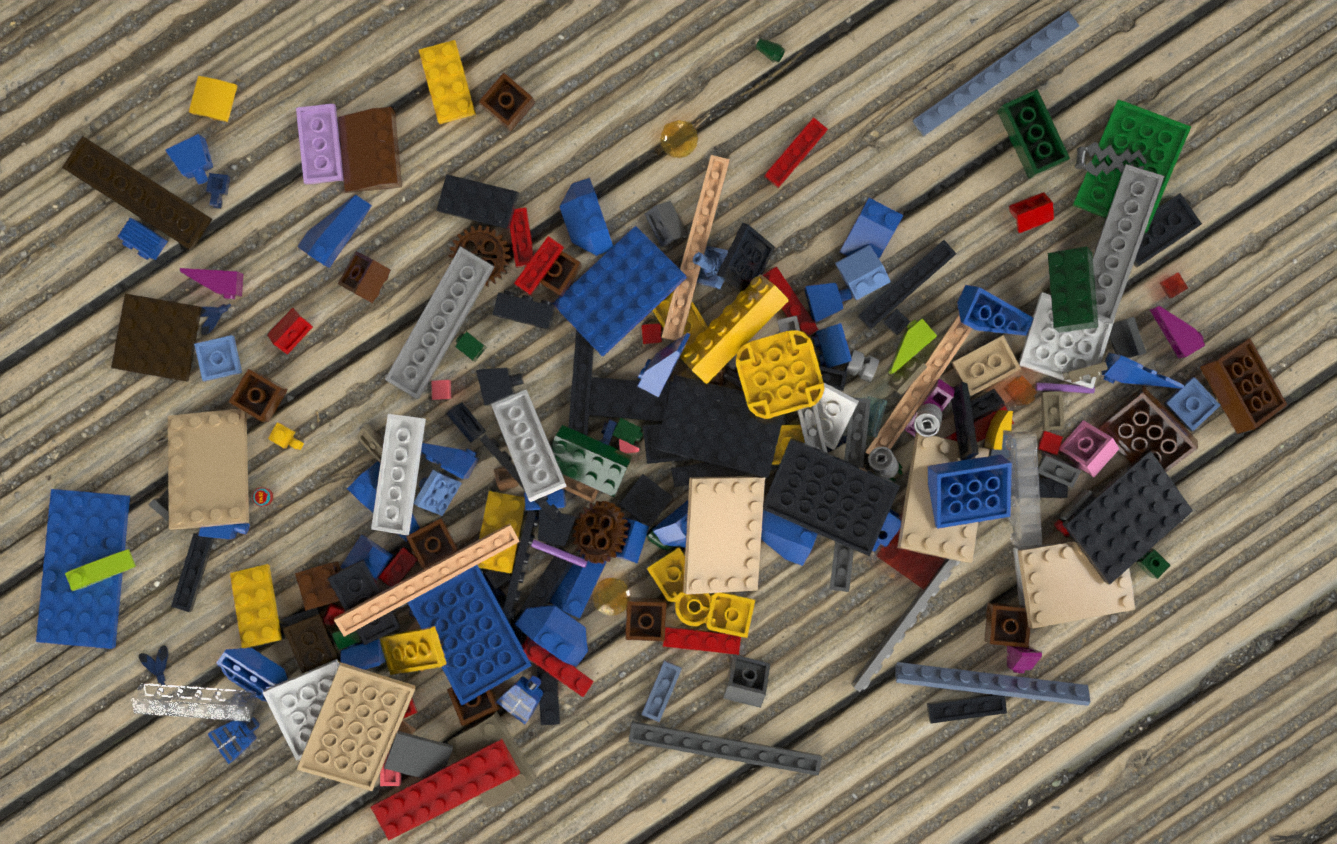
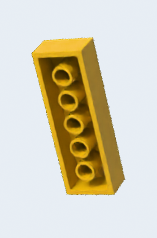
[680,274,789,384]

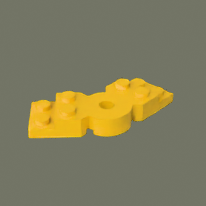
[647,547,755,638]

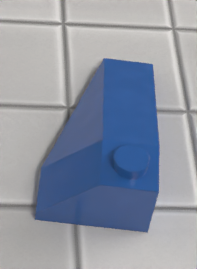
[297,195,372,268]
[957,285,1034,336]
[1101,352,1184,389]
[421,443,480,479]
[347,461,420,542]
[761,510,817,566]
[549,556,607,619]

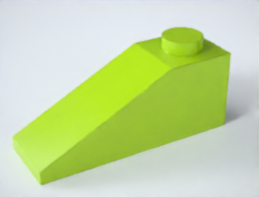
[888,319,937,375]
[65,549,136,591]

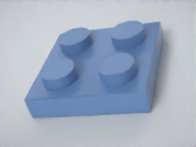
[194,335,242,382]
[1164,377,1220,431]

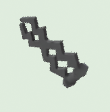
[1075,142,1147,177]

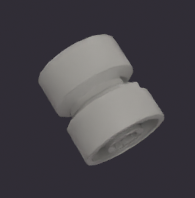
[845,350,879,382]
[914,404,942,437]
[869,446,899,479]

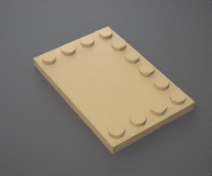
[168,409,249,530]
[897,433,989,563]
[683,476,765,594]
[1017,541,1135,629]
[297,662,415,791]

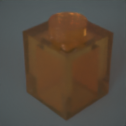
[1004,375,1038,406]

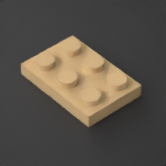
[951,336,1021,396]

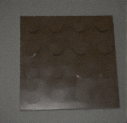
[111,293,202,382]

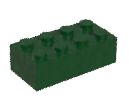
[997,89,1070,179]
[1048,246,1099,333]
[551,425,633,497]

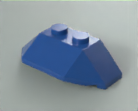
[559,178,613,256]
[652,500,688,548]
[515,605,588,667]
[216,648,288,702]

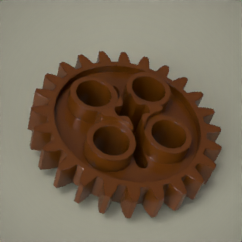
[448,225,512,287]
[572,501,629,564]

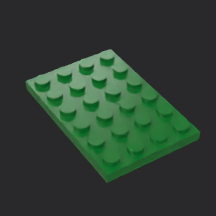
[1072,99,1191,234]

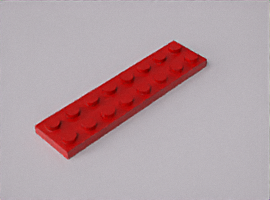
[370,738,521,841]

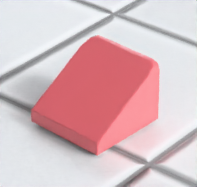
[431,380,451,400]
[619,439,640,453]

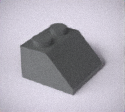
[723,654,770,708]

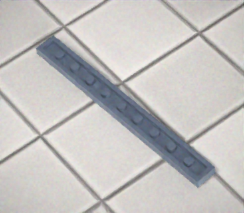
[912,11,1079,137]
[896,662,1091,706]

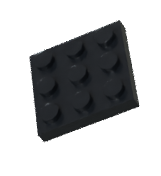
[717,222,775,292]

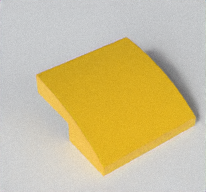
[189,76,238,122]
[984,410,1013,450]

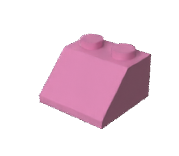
[1059,420,1119,477]

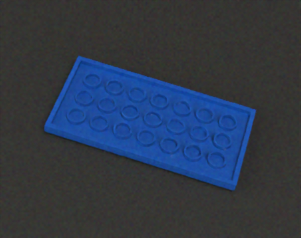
[36,489,130,649]

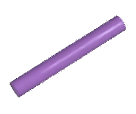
[1035,383,1095,394]
[531,540,588,568]

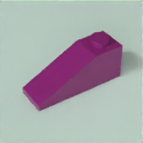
[180,268,244,300]
[1149,306,1206,359]
[904,379,955,437]
[1007,646,1042,673]

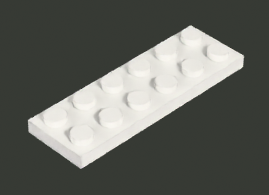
[491,390,567,502]
[371,414,426,535]

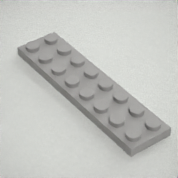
[1093,164,1164,324]
[385,247,495,399]

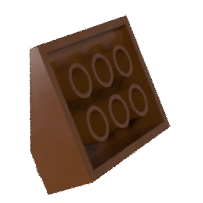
[338,107,402,193]
[1200,338,1287,434]
[1098,386,1198,472]

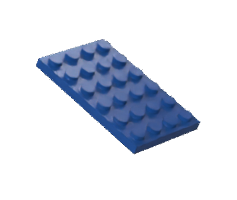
[552,226,687,357]
[407,564,532,705]

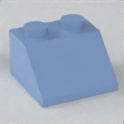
[835,245,891,300]

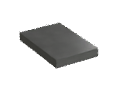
[384,731,453,778]

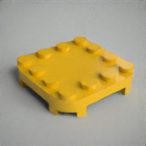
[736,330,824,419]

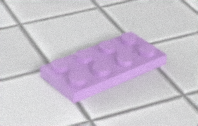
[296,104,344,185]

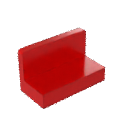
[1009,192,1054,233]
[267,308,313,355]

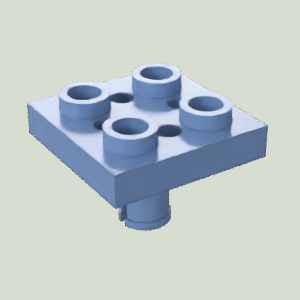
[693,246,728,289]
[414,470,462,516]

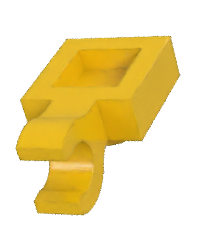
[268,422,305,450]

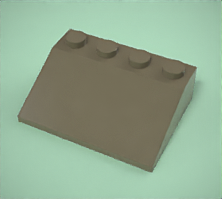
[447,711,536,807]

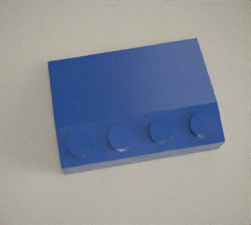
[928,454,1012,529]

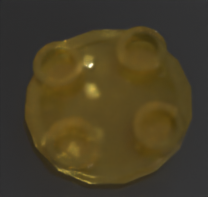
[660,120,698,158]
[592,578,630,616]

